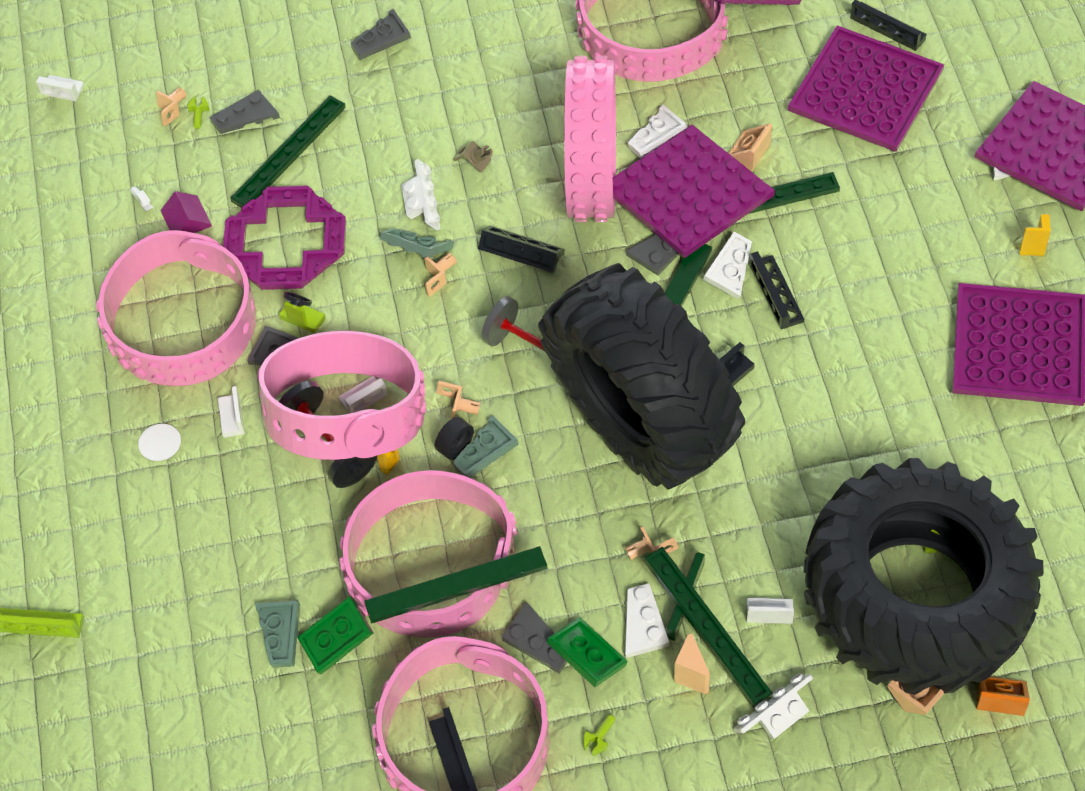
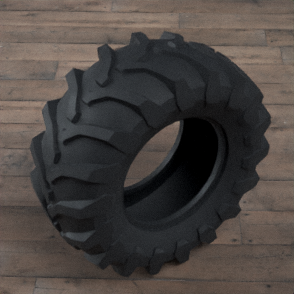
[538,263,746,490]
[803,458,1044,695]

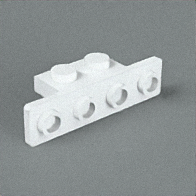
[401,159,441,231]
[733,673,813,739]

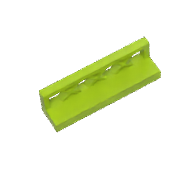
[0,608,84,638]

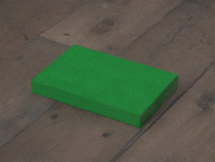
[297,596,374,674]
[547,617,628,688]

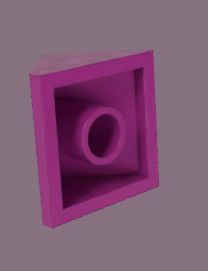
[160,191,212,233]

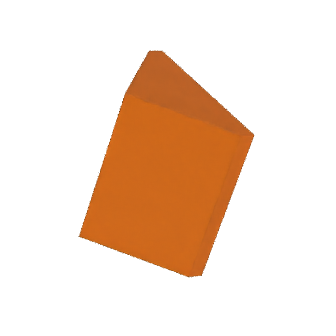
[977,676,1030,716]

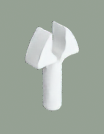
[130,187,153,212]

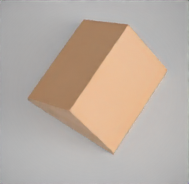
[729,123,772,171]
[674,634,710,694]
[887,680,944,715]

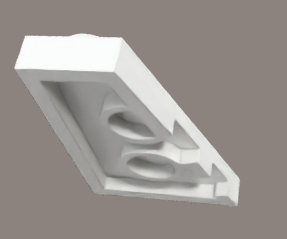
[628,105,687,159]
[703,232,752,300]
[625,583,669,658]

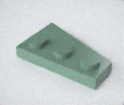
[380,228,454,258]
[453,415,519,478]
[255,600,300,668]

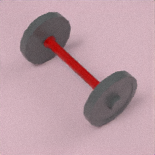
[481,296,565,388]

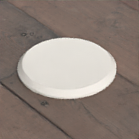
[138,424,181,461]

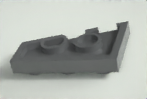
[351,9,411,60]
[209,90,280,134]
[626,234,679,276]
[247,326,299,365]
[502,602,567,674]

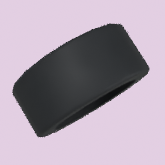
[434,417,474,460]

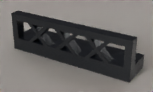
[850,0,927,51]
[478,226,565,273]
[750,251,804,330]
[720,342,755,386]
[429,707,477,791]

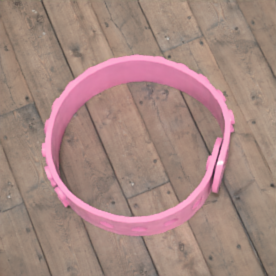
[576,0,728,82]
[565,56,616,222]
[96,230,256,386]
[258,331,426,460]
[340,470,517,638]
[372,636,550,791]

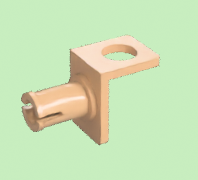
[156,87,186,127]
[424,253,457,297]
[436,381,480,419]
[625,526,679,560]

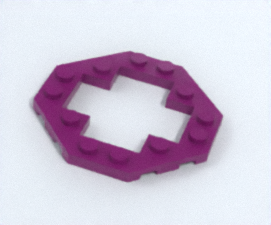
[223,186,347,290]

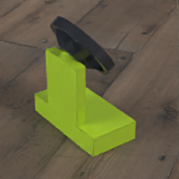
[279,292,326,334]

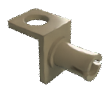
[453,141,493,173]

